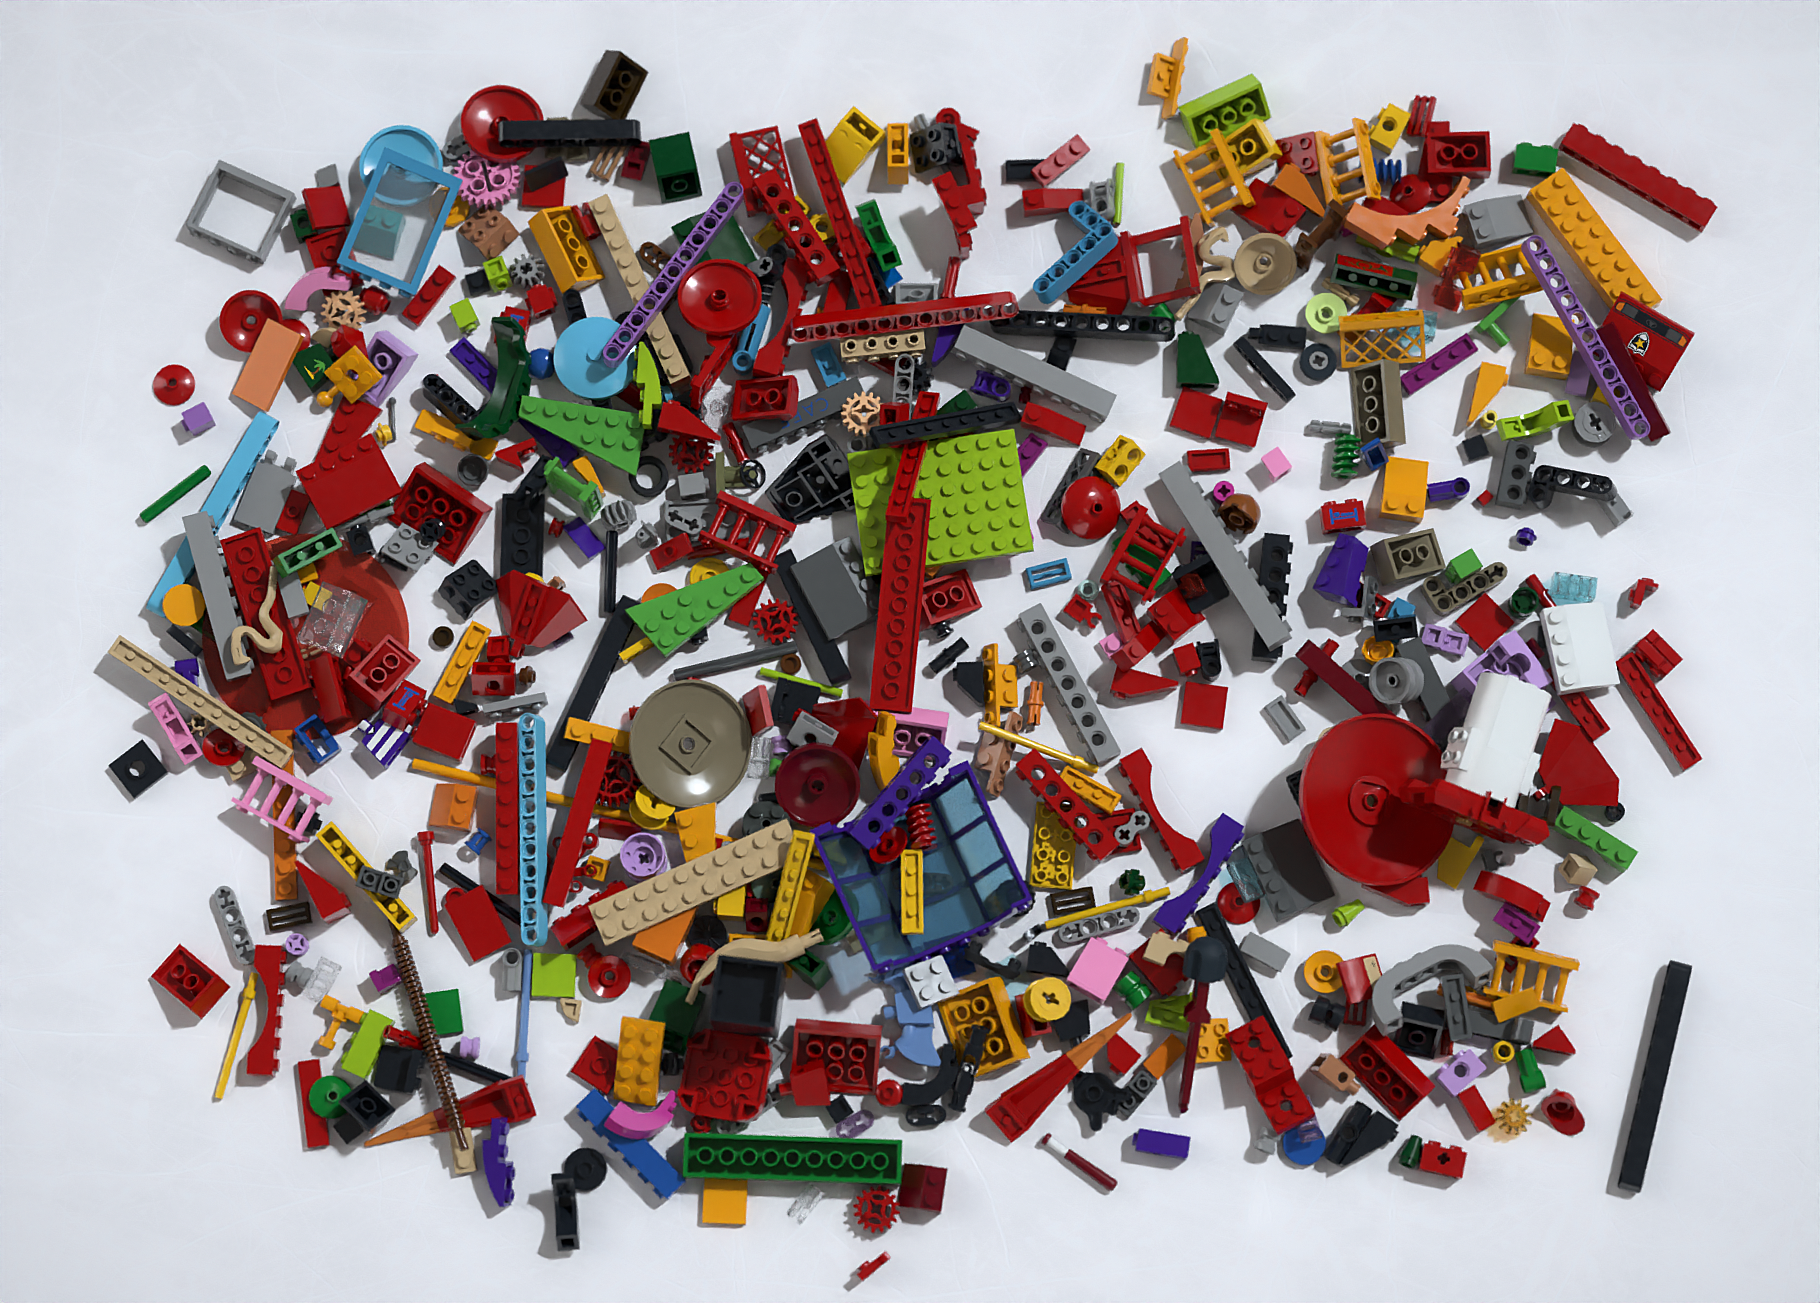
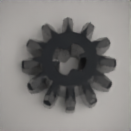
[900,359,934,395]

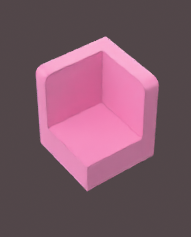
[1261,446,1292,483]

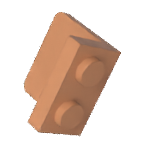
[458,204,520,261]

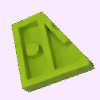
[1144,992,1192,1033]

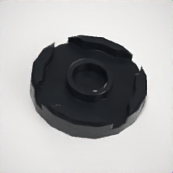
[564,1148,608,1191]

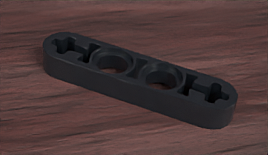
[1233,336,1296,403]

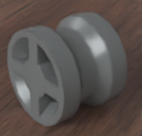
[1013,649,1039,674]

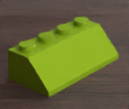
[1178,73,1271,149]

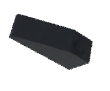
[1339,1110,1399,1167]

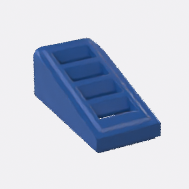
[1360,437,1389,472]

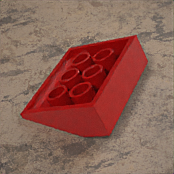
[295,433,403,530]
[386,462,493,564]
[791,1018,882,1095]

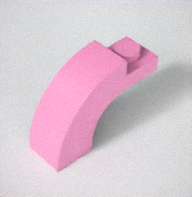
[285,267,352,311]
[148,692,203,765]

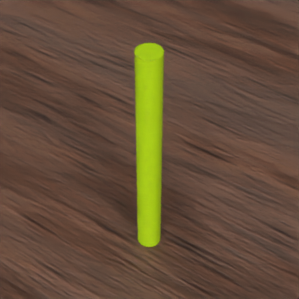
[760,667,843,698]

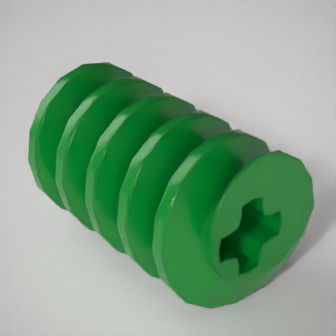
[1331,433,1361,479]

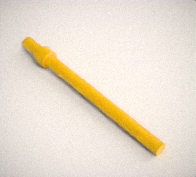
[978,721,1099,774]
[1045,887,1171,930]
[214,972,259,1099]

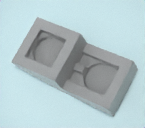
[1240,932,1291,973]

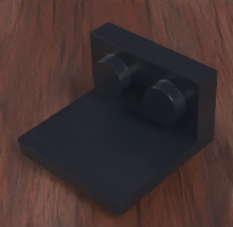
[909,122,963,174]
[771,677,821,725]

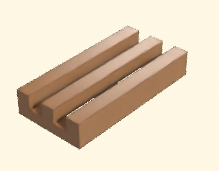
[590,147,628,182]

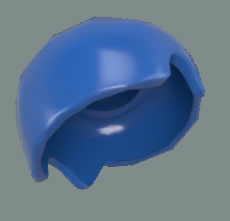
[528,348,555,380]

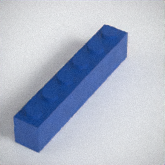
[576,1088,687,1200]

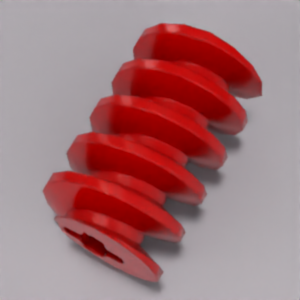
[905,804,938,851]

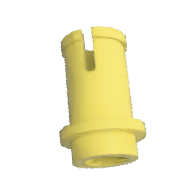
[1480,410,1498,430]

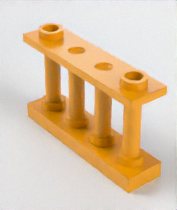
[1314,117,1381,207]
[1173,128,1256,227]
[1449,244,1543,311]
[1482,939,1580,1014]

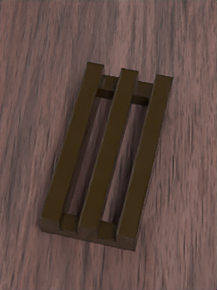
[1050,886,1096,916]
[266,902,313,932]

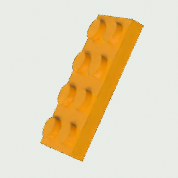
[613,1016,665,1106]

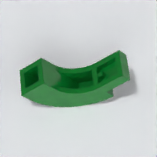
[855,199,902,272]

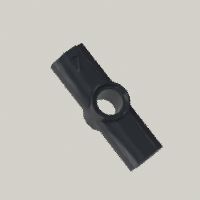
[1322,1100,1373,1166]

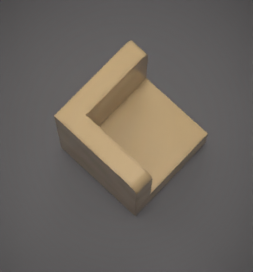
[1558,853,1598,886]

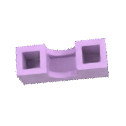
[1488,630,1553,690]

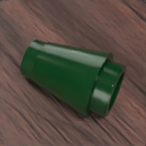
[1398,1135,1423,1169]

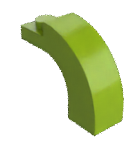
[1496,400,1574,441]

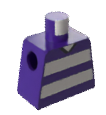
[357,719,411,769]

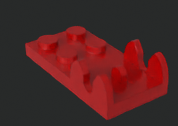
[689,332,738,410]

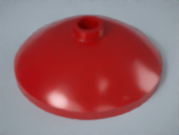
[219,290,283,353]
[1061,476,1121,540]

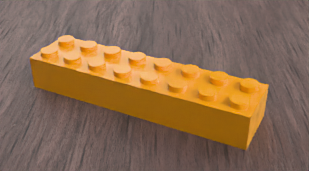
[1526,168,1663,310]

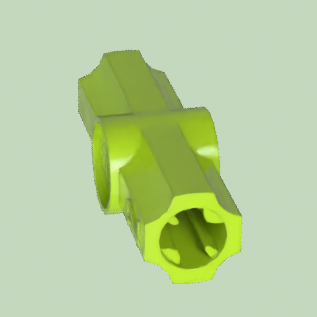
[1355,235,1420,264]

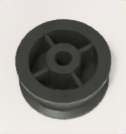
[742,801,790,838]

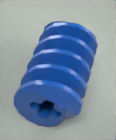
[1358,158,1402,185]

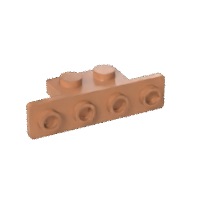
[974,711,1023,797]

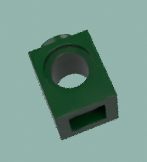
[290,209,319,244]

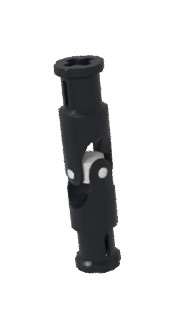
[947,1024,990,1112]

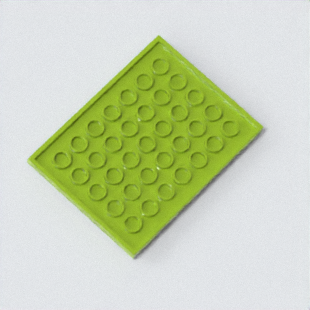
[847,429,1034,576]

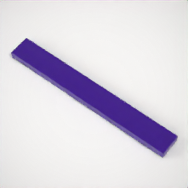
[449,337,579,469]

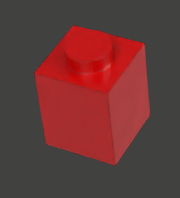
[1172,642,1201,678]

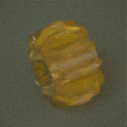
[1495,1098,1533,1136]

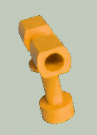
[317,994,365,1050]

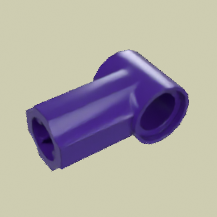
[1427,477,1470,503]
[175,658,199,687]

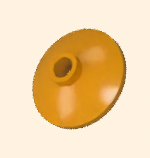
[1304,950,1344,993]

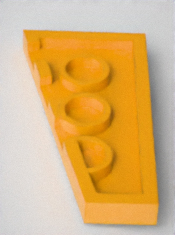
[674,802,716,863]

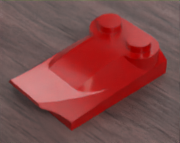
[729,375,799,421]

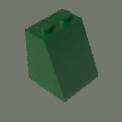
[649,132,703,204]
[648,979,707,1057]

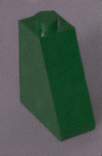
[1176,331,1219,389]

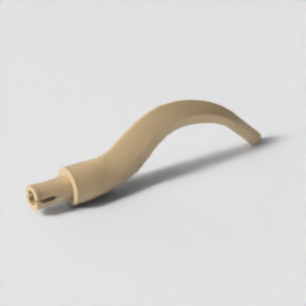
[685,928,824,1005]

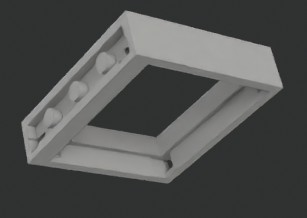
[186,160,297,264]

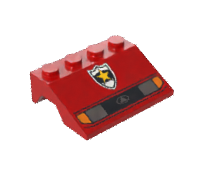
[1592,291,1695,392]

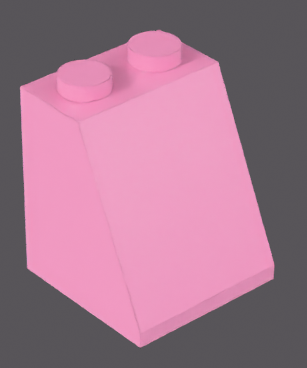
[1065,937,1129,1005]

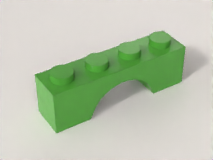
[1552,806,1638,873]

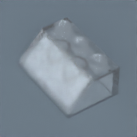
[297,581,368,658]

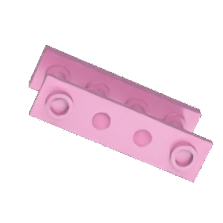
[231,756,333,844]

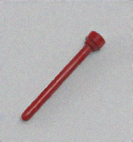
[417,831,439,934]

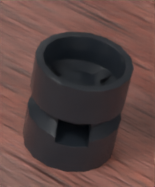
[1308,995,1347,1033]

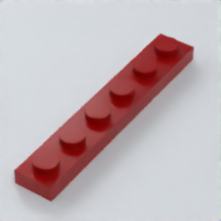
[1616,651,1702,771]

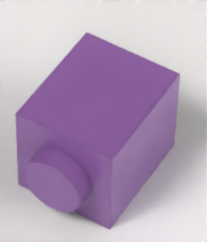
[181,402,216,436]

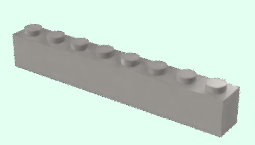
[952,325,1117,422]
[182,511,255,682]

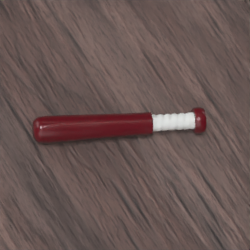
[1041,1133,1118,1191]

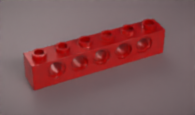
[751,168,840,287]
[1015,748,1120,863]

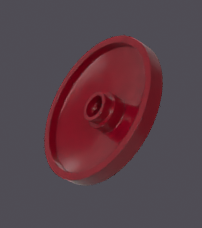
[775,743,860,827]

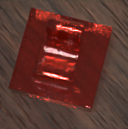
[1178,574,1208,599]

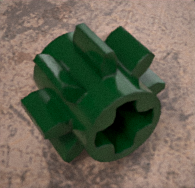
[1119,869,1145,896]

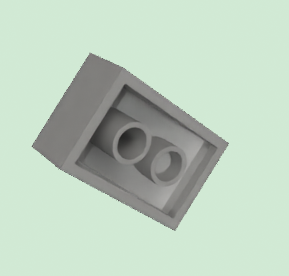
[1462,194,1534,251]

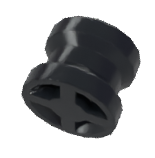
[420,518,446,542]

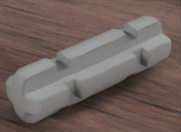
[1310,420,1351,434]

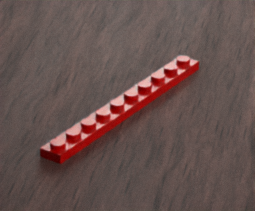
[797,118,882,308]

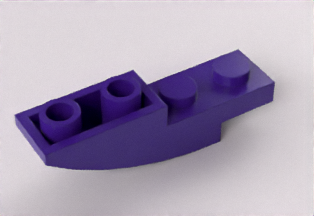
[482,1117,516,1207]

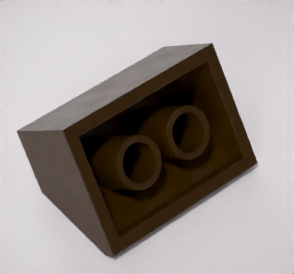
[580,50,649,120]

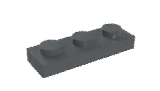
[1440,973,1473,1041]

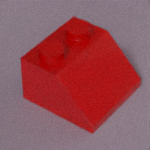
[1146,587,1206,645]

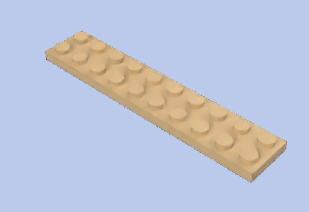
[588,819,793,946]

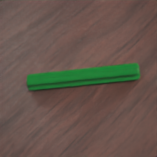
[139,465,211,523]

